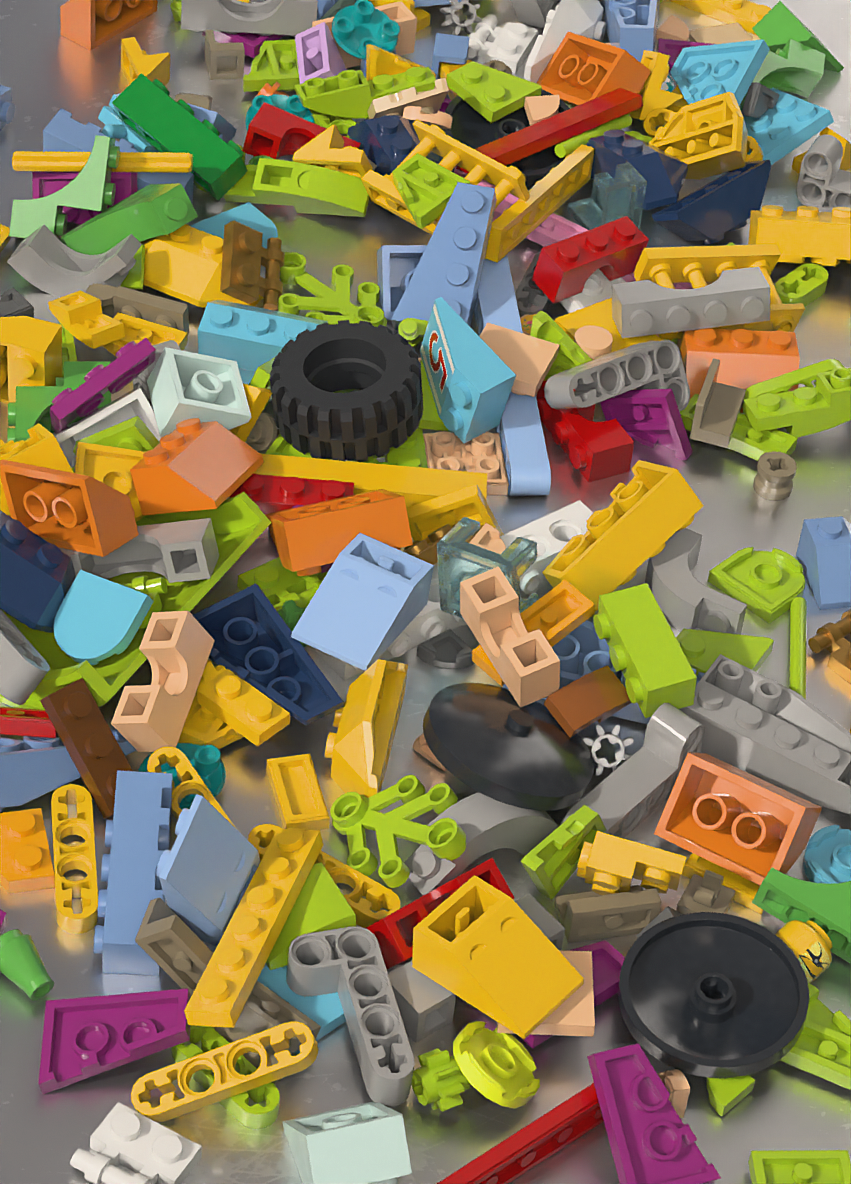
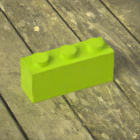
[593,583,697,718]

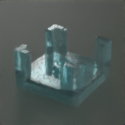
[437,517,538,618]

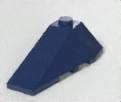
[193,584,344,726]

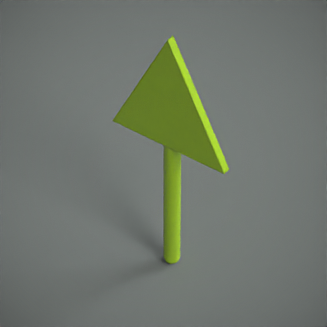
[120,244,145,289]

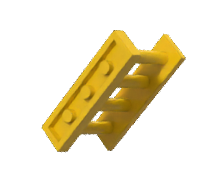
[361,119,530,235]
[633,244,805,339]

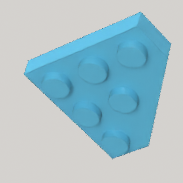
[670,39,770,105]
[743,88,834,165]

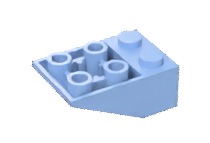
[291,533,434,671]
[156,794,260,946]

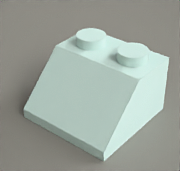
[147,347,252,437]
[283,1101,412,1184]

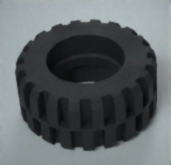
[270,320,424,462]

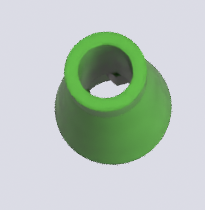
[0,929,54,1001]

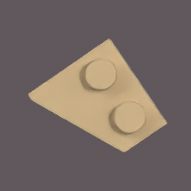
[368,78,449,119]

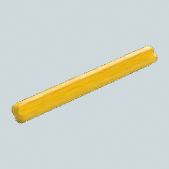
[12,151,193,173]

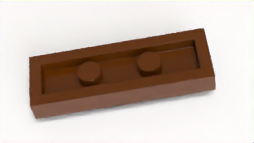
[40,678,133,819]

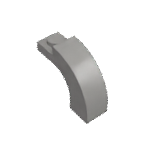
[7,225,142,297]
[645,528,747,635]
[404,792,558,895]

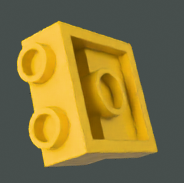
[576,831,686,895]

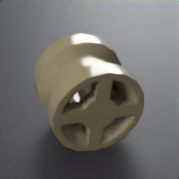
[753,451,797,501]

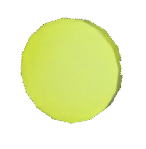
[453,1021,540,1108]

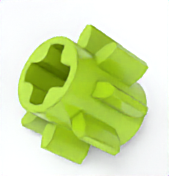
[411,1048,470,1112]

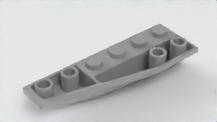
[680,654,851,815]

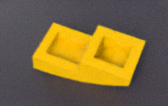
[48,290,126,349]

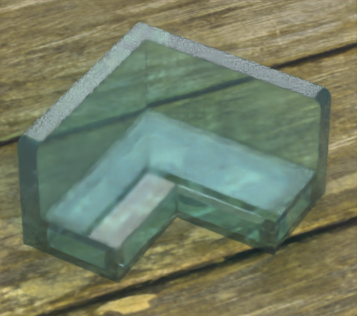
[567,162,647,230]

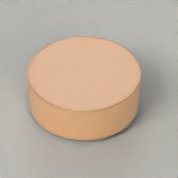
[574,325,613,360]

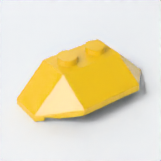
[649,92,748,180]
[140,224,264,308]
[325,659,408,798]

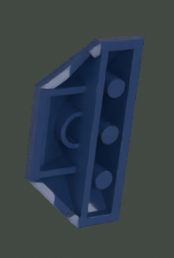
[348,115,455,176]
[586,130,688,210]
[652,160,772,244]
[0,510,76,633]

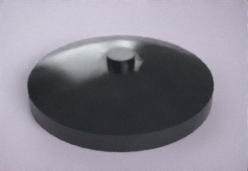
[442,89,570,186]
[423,683,594,811]
[618,912,809,1078]

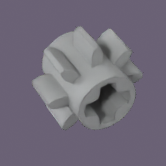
[440,0,482,35]
[583,723,634,776]

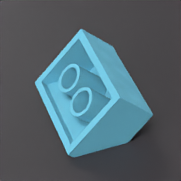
[198,300,328,372]

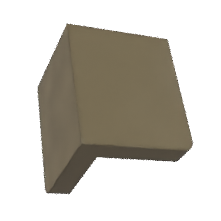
[205,30,245,80]

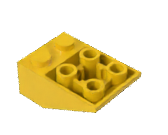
[0,316,62,404]
[412,875,584,1039]

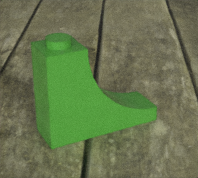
[58,183,198,255]
[752,868,851,964]

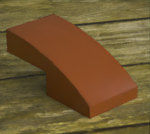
[544,666,632,738]

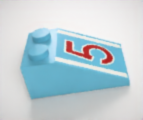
[420,297,516,444]

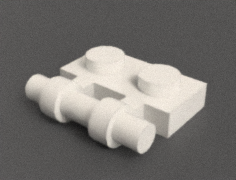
[467,14,538,74]
[70,1102,202,1184]

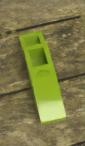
[294,67,436,119]
[223,158,369,217]
[743,368,851,438]

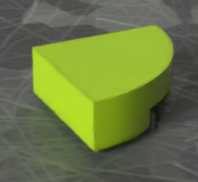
[706,1075,755,1117]

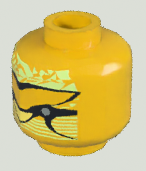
[775,920,833,984]

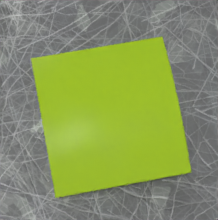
[266,862,357,970]

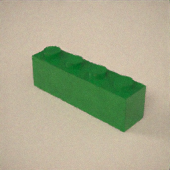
[112,73,248,201]

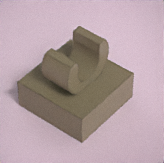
[676,870,736,914]

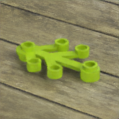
[278,252,387,327]
[330,775,467,888]

